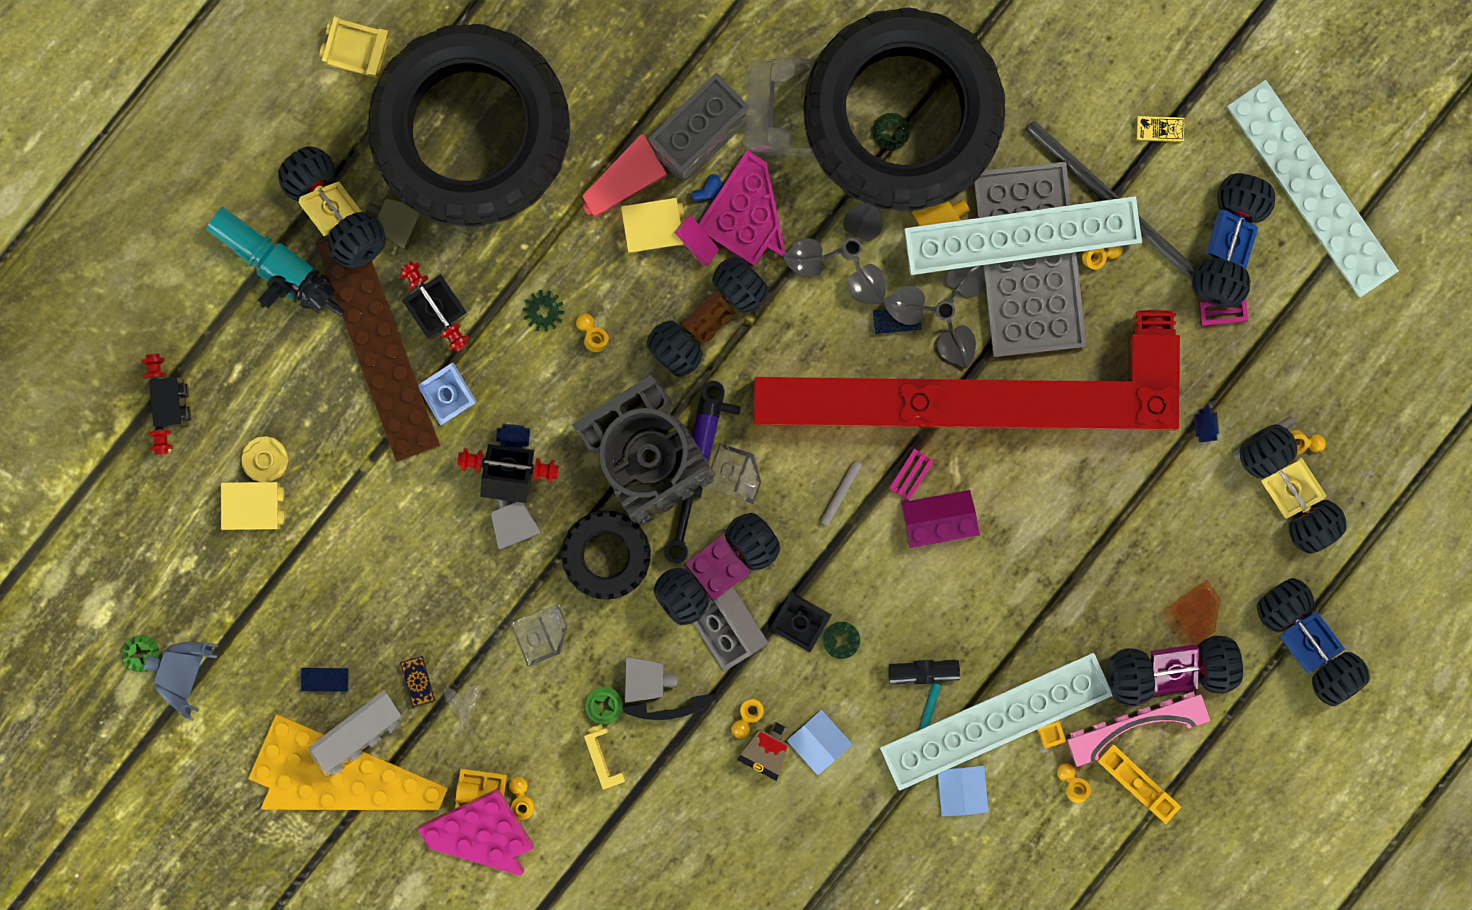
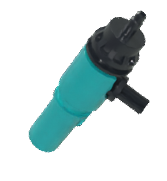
[206,207,345,316]

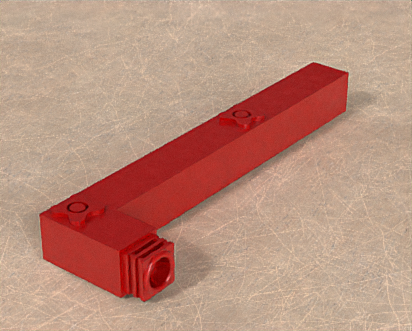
[754,310,1180,431]

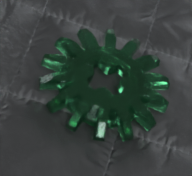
[522,290,565,332]

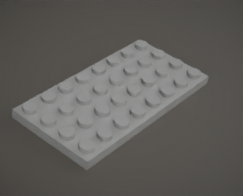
[974,162,1087,358]

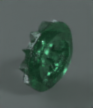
[873,113,910,150]
[823,622,860,659]

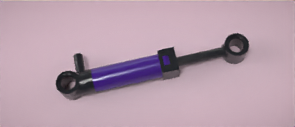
[665,381,741,564]

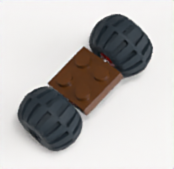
[647,256,768,377]

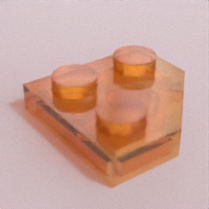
[1168,580,1221,645]

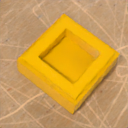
[1037,720,1067,749]

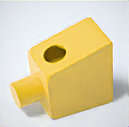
[911,199,970,226]

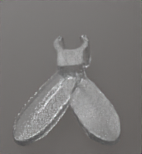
[444,684,479,737]

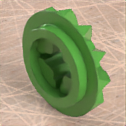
[122,635,160,672]
[586,687,623,725]

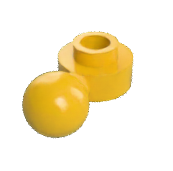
[1082,246,1123,270]
[576,313,609,352]
[1291,430,1326,455]
[731,698,764,739]
[1057,763,1091,803]
[509,776,535,820]

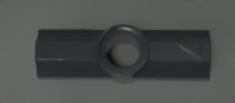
[888,660,960,684]

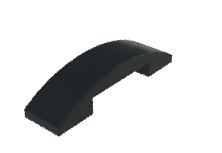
[622,693,716,720]

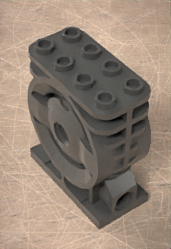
[648,72,750,180]
[572,374,715,525]

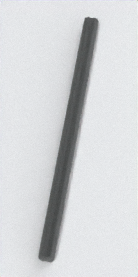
[1026,121,1196,281]

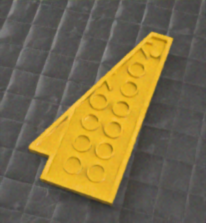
[248,714,448,810]

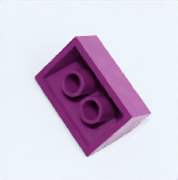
[901,490,980,548]

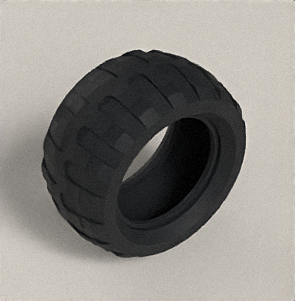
[803,7,1005,211]
[367,24,570,227]

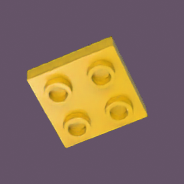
[455,768,507,808]

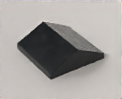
[770,592,832,652]

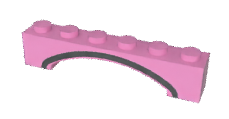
[1066,691,1210,767]

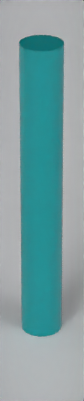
[918,683,941,730]

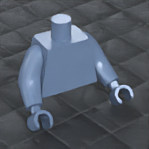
[143,641,218,721]

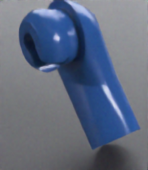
[692,174,722,202]

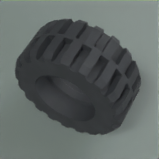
[561,510,651,600]

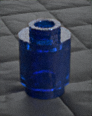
[1194,408,1219,442]
[496,423,530,449]

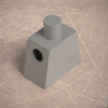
[491,499,541,550]
[625,657,678,702]

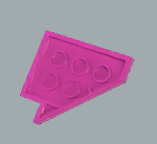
[699,150,785,267]
[418,788,534,875]

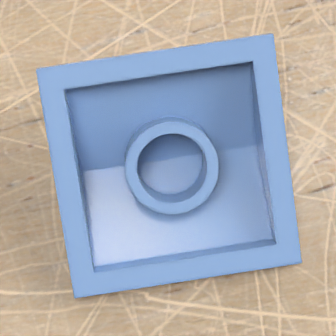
[418,363,477,426]
[787,709,852,775]
[938,765,988,816]

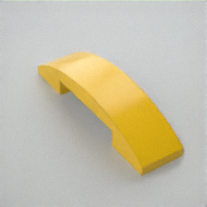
[1097,744,1181,824]

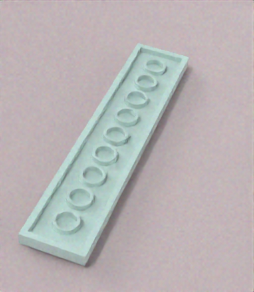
[1227,80,1399,298]
[904,196,1142,275]
[880,653,1112,791]

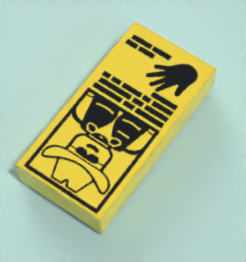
[1136,116,1184,142]

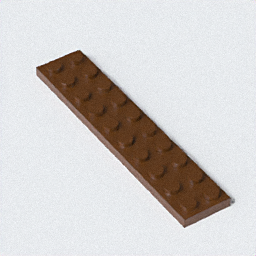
[316,239,441,462]

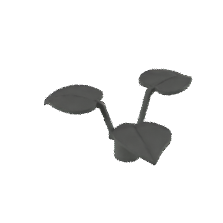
[783,202,886,305]
[884,265,985,368]

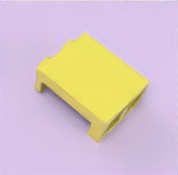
[319,16,390,79]
[621,198,684,255]
[221,482,284,530]
[584,724,627,790]

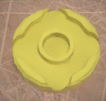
[242,436,289,482]

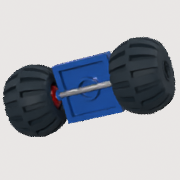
[1192,173,1275,308]
[1257,578,1370,706]

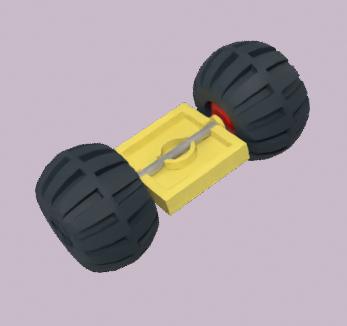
[278,146,386,269]
[1239,424,1347,553]

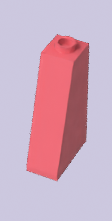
[581,134,667,218]

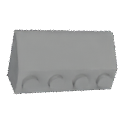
[694,587,769,671]
[308,690,401,777]

